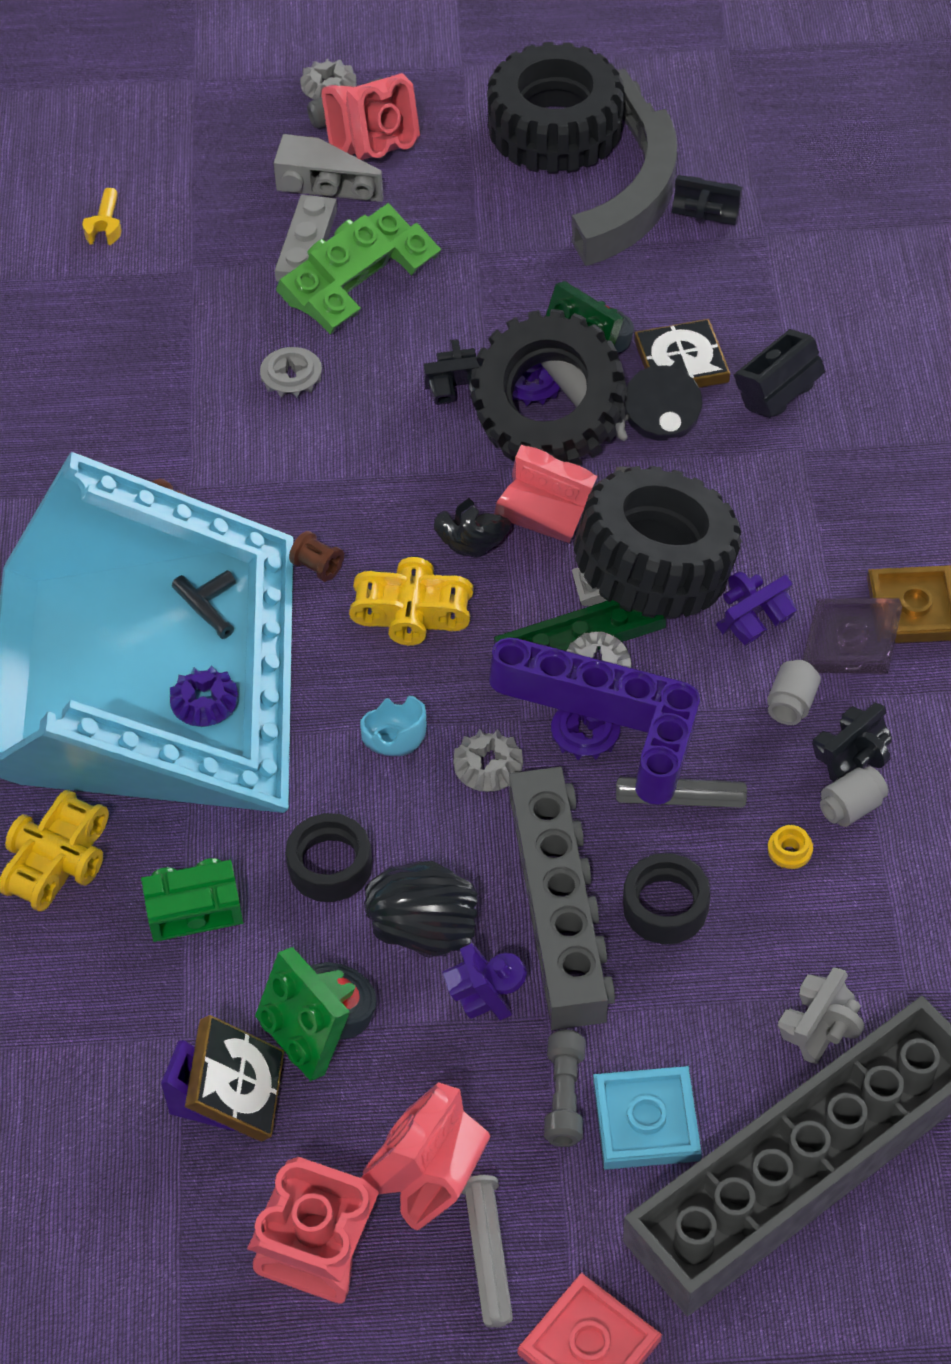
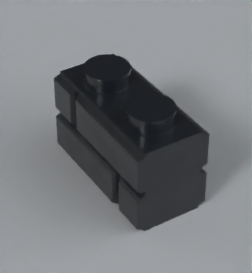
[734,329,826,418]

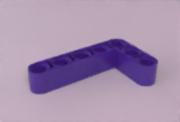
[489,638,700,805]

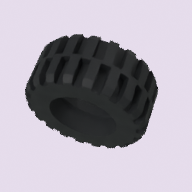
[487,42,624,174]
[471,309,627,465]
[574,466,742,619]

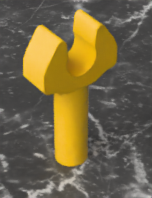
[82,188,122,245]

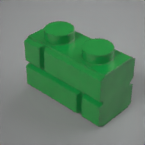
[141,858,244,942]

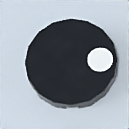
[624,365,702,441]

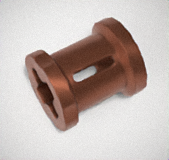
[289,531,344,582]

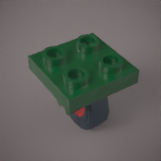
[546,281,634,353]

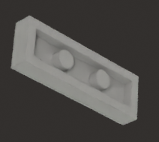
[275,194,337,282]

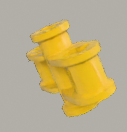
[349,557,474,646]
[0,790,109,911]

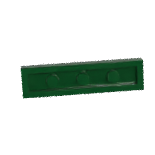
[494,600,666,651]

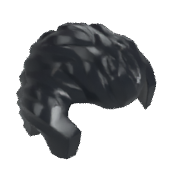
[433,498,511,558]

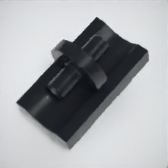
[671,175,743,225]
[423,339,479,405]
[812,702,892,782]

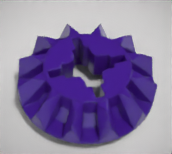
[512,363,561,406]
[170,665,238,727]
[551,709,620,760]

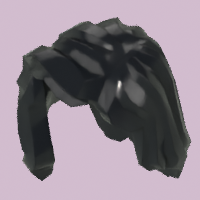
[364,861,478,958]

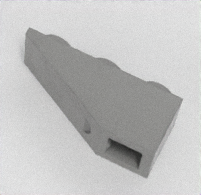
[273,134,384,202]

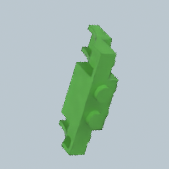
[276,203,441,334]

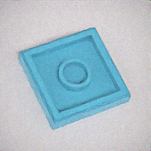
[593,1066,702,1170]

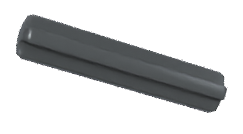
[616,777,747,808]

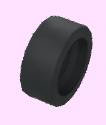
[285,813,372,902]
[623,853,711,944]

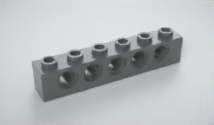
[509,767,615,1030]

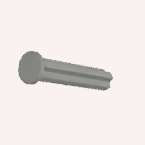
[462,1175,513,1328]

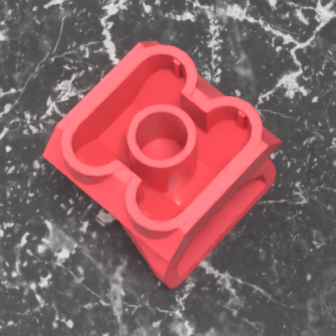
[321,73,420,160]
[494,444,597,543]
[361,1082,490,1230]
[247,1157,379,1303]

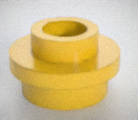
[768,825,813,869]

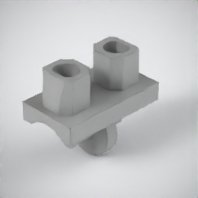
[778,967,865,1064]

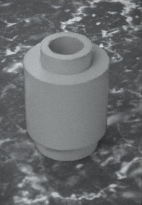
[767,660,821,725]
[820,766,888,827]

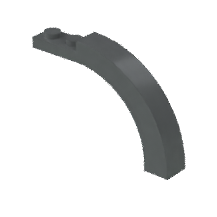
[572,68,677,267]

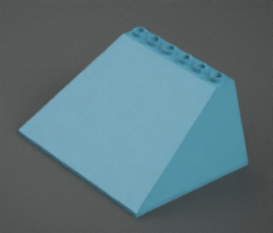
[0,452,293,813]

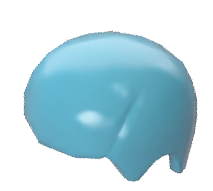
[360,696,427,757]

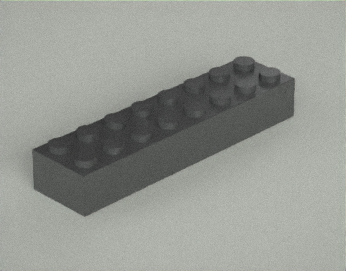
[623,996,951,1317]

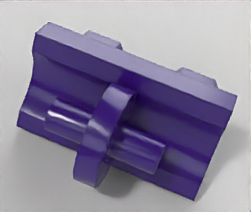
[716,571,797,646]
[442,943,527,1021]

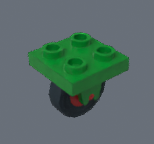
[255,947,377,1081]

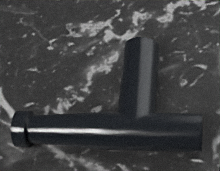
[172,570,236,639]

